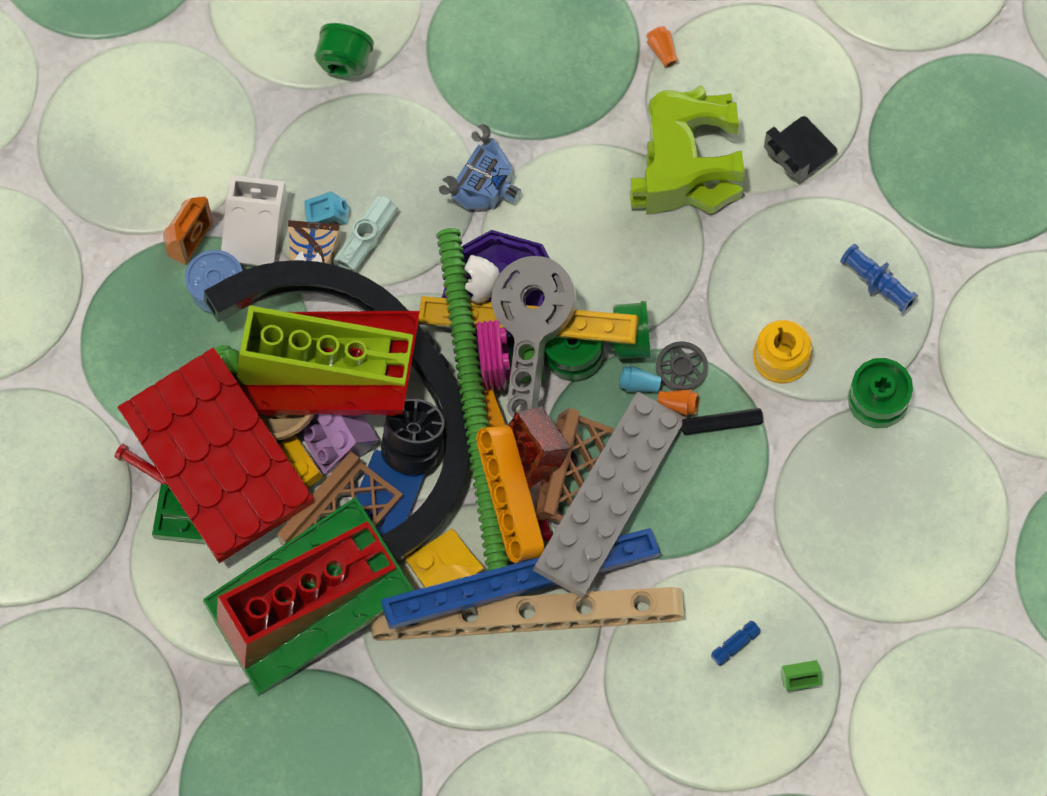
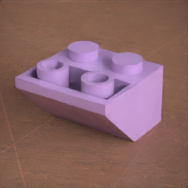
[300,414,378,475]

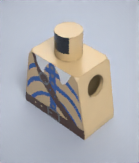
[288,220,342,264]

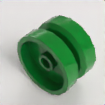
[544,337,604,381]
[848,358,913,429]

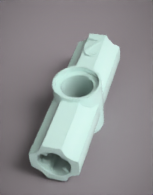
[334,196,397,272]

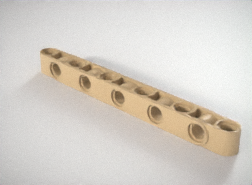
[371,587,684,641]

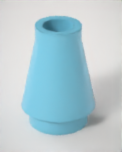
[619,365,661,393]

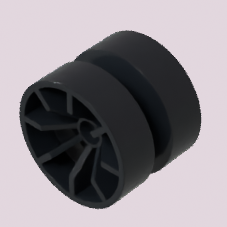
[381,399,445,475]

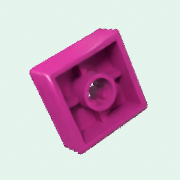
[477,319,511,392]

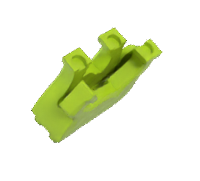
[630,85,744,214]

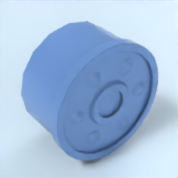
[185,250,242,313]

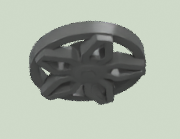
[656,341,708,391]

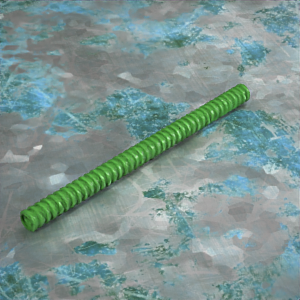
[436,228,510,571]

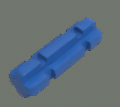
[711,620,761,666]

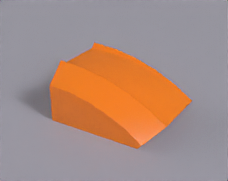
[163,196,214,265]

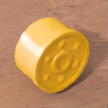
[753,320,812,384]

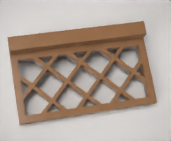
[535,408,615,523]
[277,452,403,546]

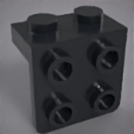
[764,116,837,183]

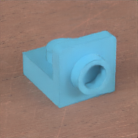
[304,191,349,225]

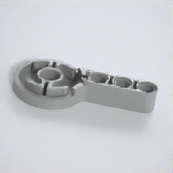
[491,256,577,424]

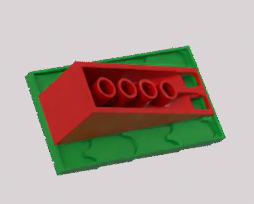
[203,497,413,697]

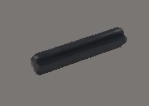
[681,408,764,435]

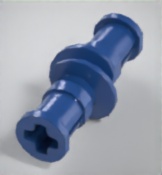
[840,244,918,313]

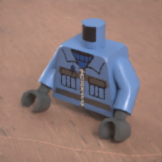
[439,124,521,210]

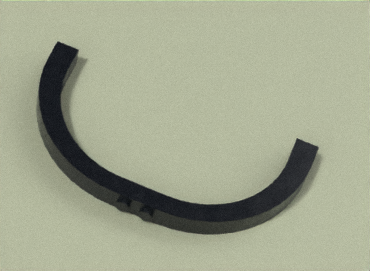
[204,260,470,564]

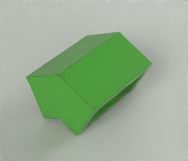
[780,660,822,691]

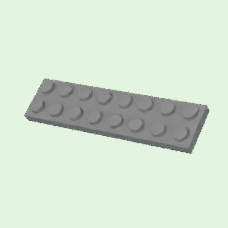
[533,391,686,598]

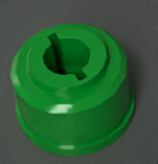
[314,23,374,78]
[610,301,651,359]

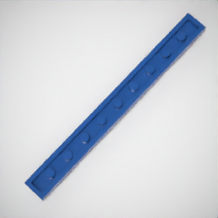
[381,528,660,629]

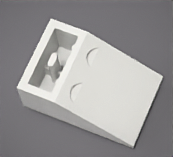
[221,175,287,266]

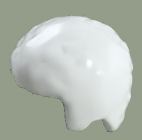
[464,255,500,304]

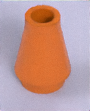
[646,26,679,67]
[657,389,699,417]

